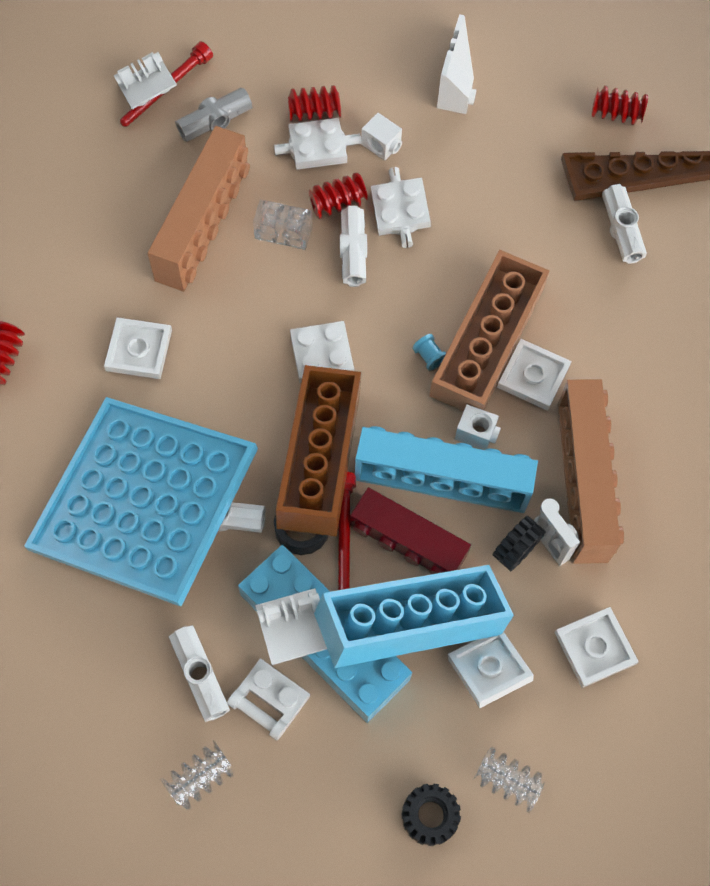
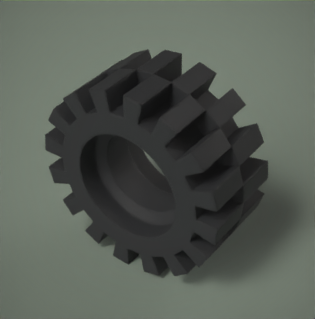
[493,516,546,572]
[401,784,461,846]

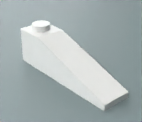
[437,15,477,114]

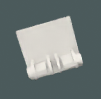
[114,52,177,109]
[255,588,327,665]

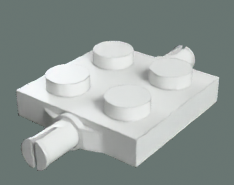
[274,118,361,170]
[371,167,431,248]

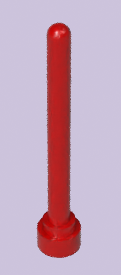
[120,41,213,127]
[338,472,356,590]

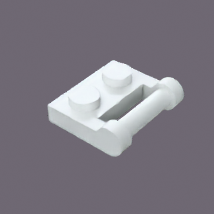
[534,499,580,566]
[227,658,310,741]

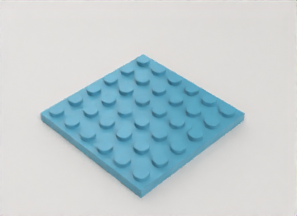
[24,397,258,607]

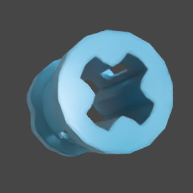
[412,334,446,371]

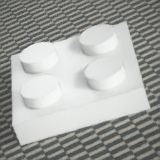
[104,317,172,379]
[290,321,354,383]
[497,339,572,411]
[554,607,639,688]
[448,632,534,708]

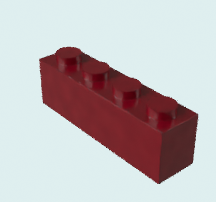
[350,487,472,574]

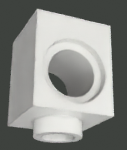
[361,113,402,160]
[454,404,501,450]

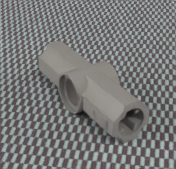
[175,88,253,142]

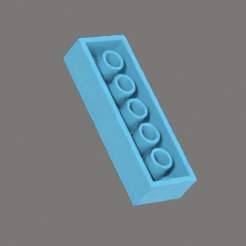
[355,426,538,513]
[238,545,412,723]
[314,565,514,668]

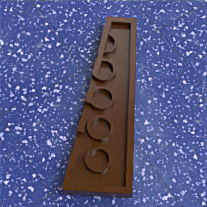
[561,151,710,201]

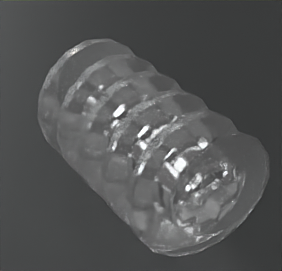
[160,740,233,810]
[473,746,545,813]

